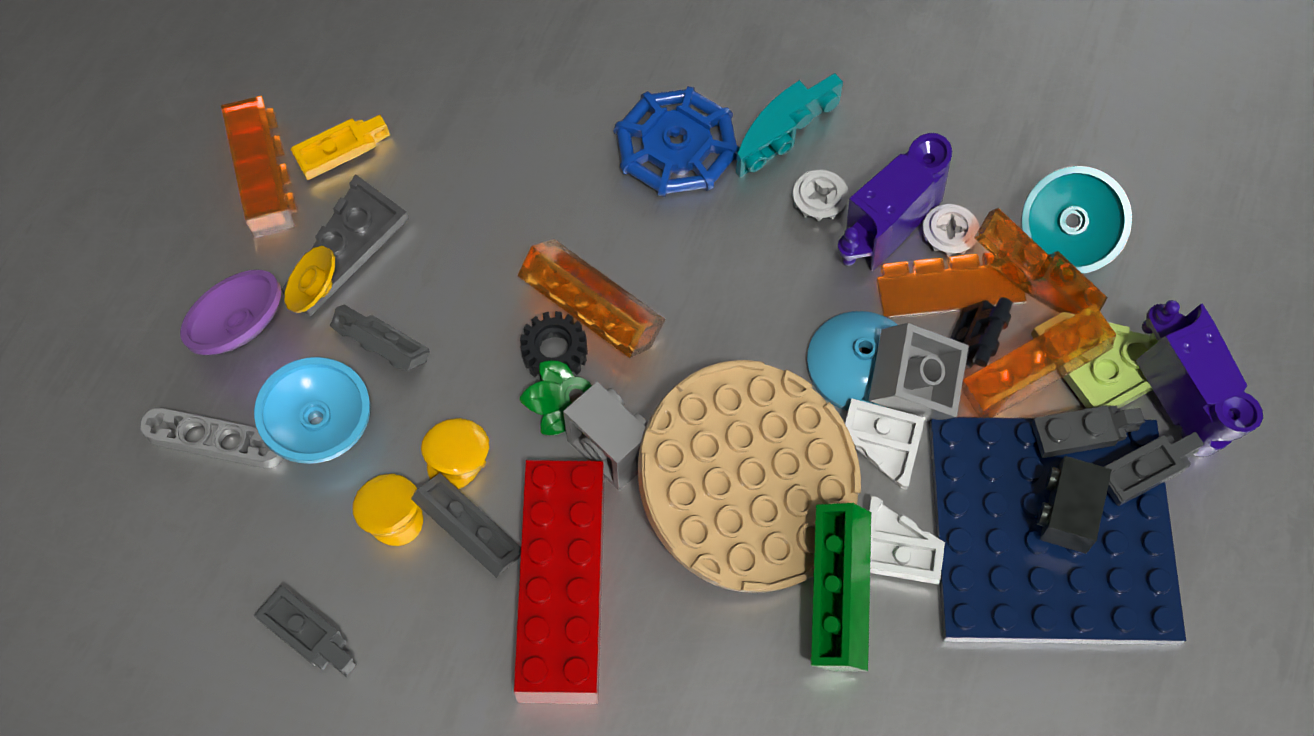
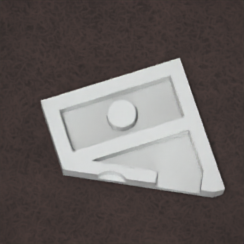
[845,399,925,490]
[869,496,945,584]

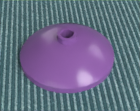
[180,270,281,355]

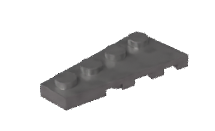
[282,174,409,316]

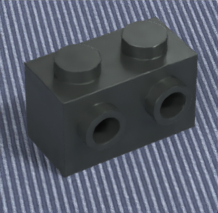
[1037,456,1112,554]

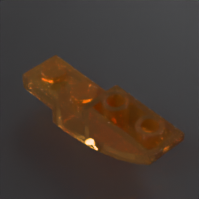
[974,208,1108,322]

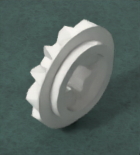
[792,170,849,222]
[922,204,980,257]

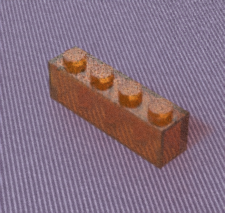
[221,96,298,238]
[517,239,666,358]
[963,304,1116,419]

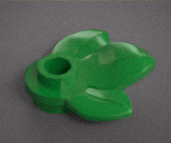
[520,360,592,435]

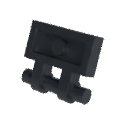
[950,297,1013,370]

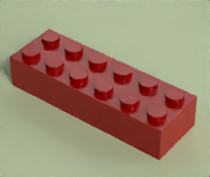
[514,460,605,704]

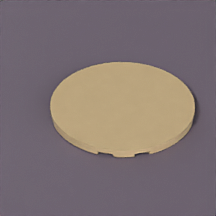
[638,360,861,593]

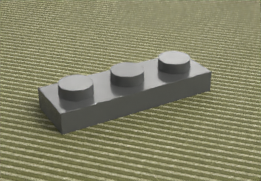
[411,473,521,578]

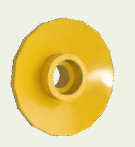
[284,246,335,313]

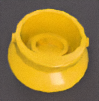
[421,418,489,489]
[353,474,423,546]

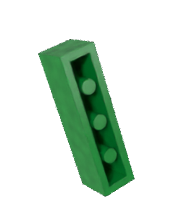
[811,503,872,671]

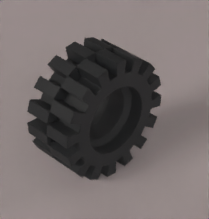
[520,311,588,381]

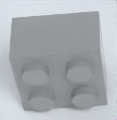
[869,323,969,422]
[563,381,648,491]

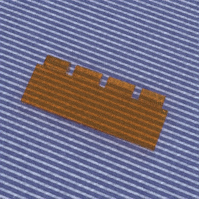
[877,250,1027,319]

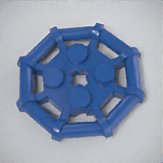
[613,86,740,197]

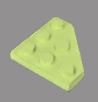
[1031,312,1158,409]

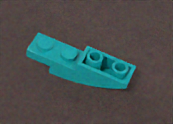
[736,73,843,177]

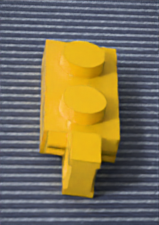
[291,115,390,181]

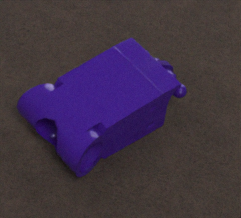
[837,133,952,272]
[1136,300,1263,457]

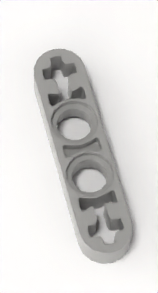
[140,408,284,468]

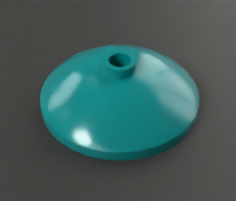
[1021,166,1132,274]

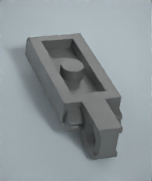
[330,304,430,371]
[1031,405,1145,458]
[1105,432,1204,506]
[253,585,357,677]

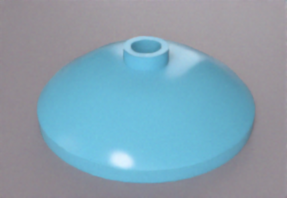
[807,311,898,411]
[254,357,370,464]

